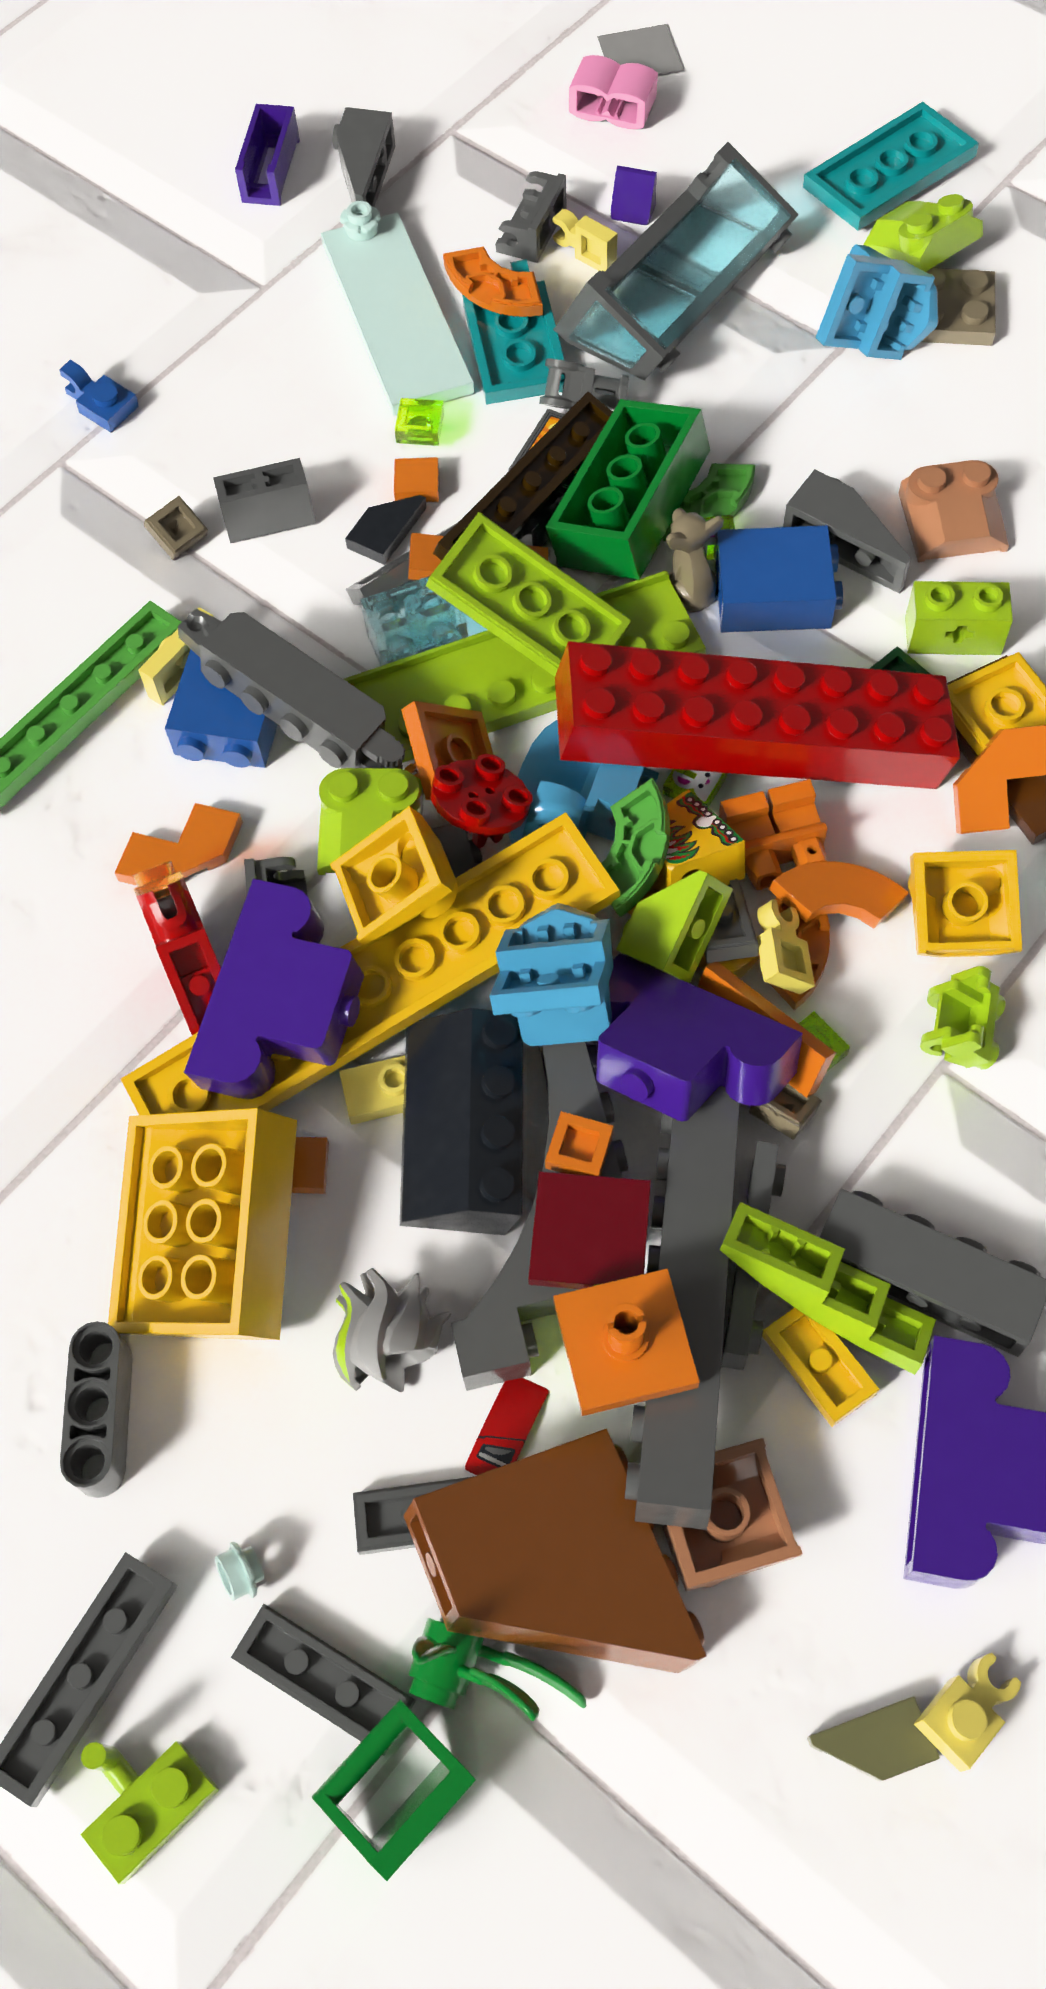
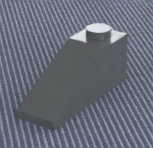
[332,107,396,207]
[783,469,911,594]

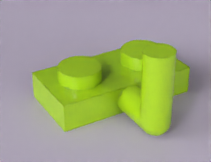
[80,1741,220,1885]

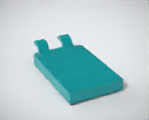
[462,259,565,405]

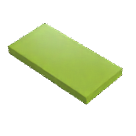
[426,512,634,677]

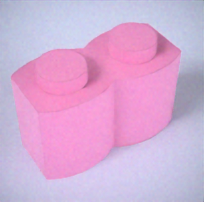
[569,55,658,129]

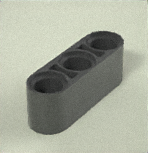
[60,1321,133,1498]

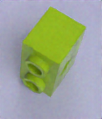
[905,581,1013,655]

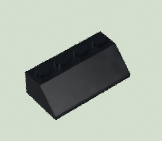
[399,1008,523,1236]

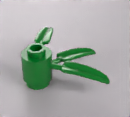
[408,1616,587,1721]

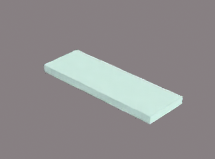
[321,212,474,416]

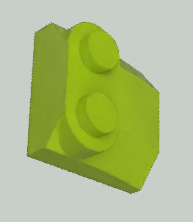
[863,194,983,272]
[317,768,424,875]

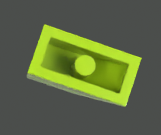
[616,870,733,983]

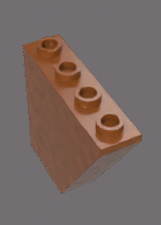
[403,1428,707,1674]

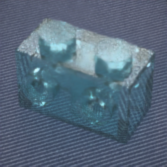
[360,576,468,666]

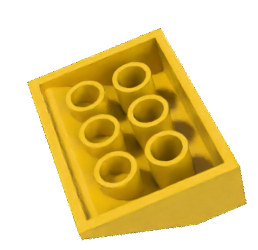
[108,1108,297,1340]

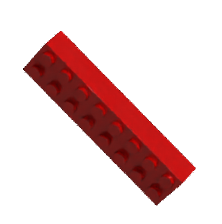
[555,641,960,789]

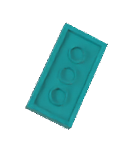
[803,101,979,231]

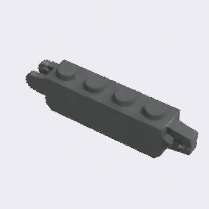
[178,609,405,769]

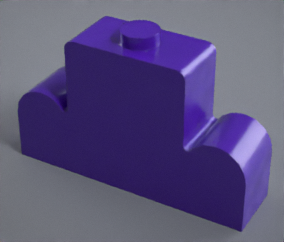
[184,879,364,1099]
[596,953,803,1121]
[903,1335,1046,1589]

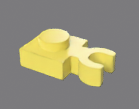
[552,209,618,272]
[757,899,815,994]
[914,1652,1021,1772]

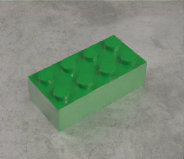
[546,399,711,580]

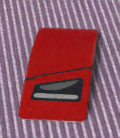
[465,1378,549,1475]

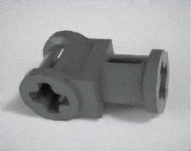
[539,358,629,410]

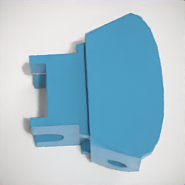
[508,720,659,844]

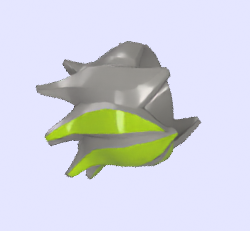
[332,1268,452,1393]

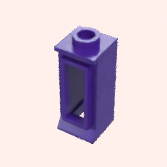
[235,103,300,206]

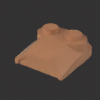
[898,460,1009,563]
[662,1438,803,1592]

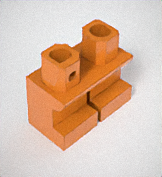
[719,779,828,890]

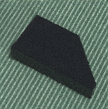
[345,495,427,565]

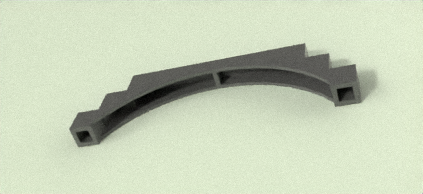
[431,824,628,1391]

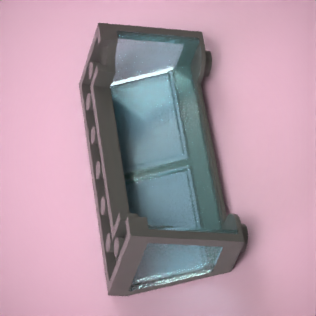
[553,141,799,381]

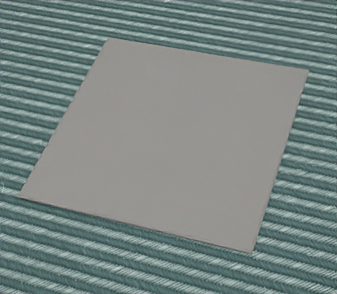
[597,24,684,76]

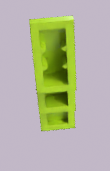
[720,1202,936,1375]

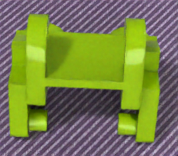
[920,966,1006,1070]

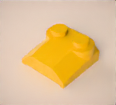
[330,806,458,945]
[908,850,1022,958]

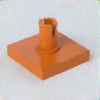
[401,701,494,800]
[553,1268,700,1416]

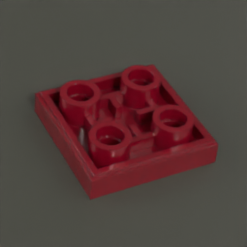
[528,1171,651,1289]

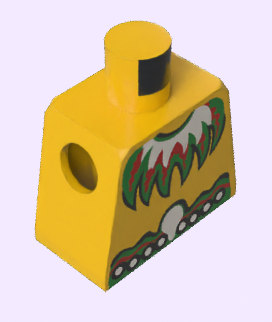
[652,790,745,892]

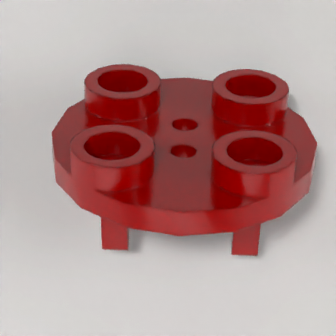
[431,754,533,848]

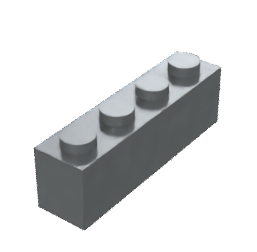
[820,1188,1046,1357]

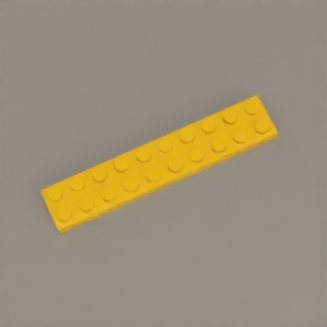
[120,812,621,1115]

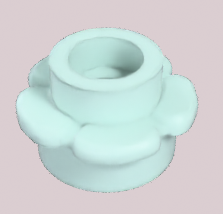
[340,201,381,241]
[215,1541,264,1601]

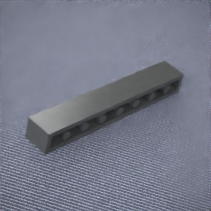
[625,1086,740,1530]

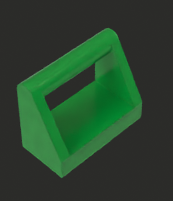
[311,1700,476,1882]

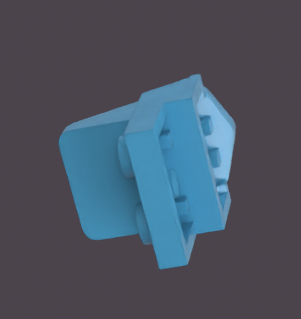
[815,244,939,360]
[489,903,614,1046]

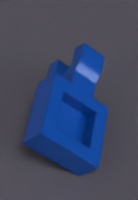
[59,359,139,433]

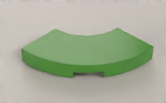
[663,463,756,541]
[601,778,670,918]

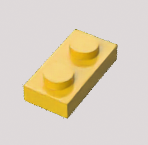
[762,1307,880,1427]

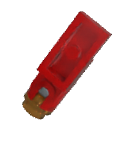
[133,860,221,1035]

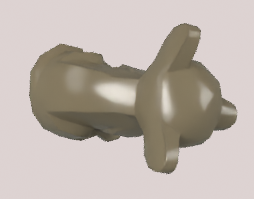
[666,508,724,613]

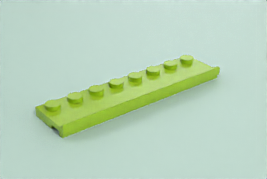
[343,571,706,763]

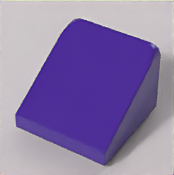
[610,165,657,226]

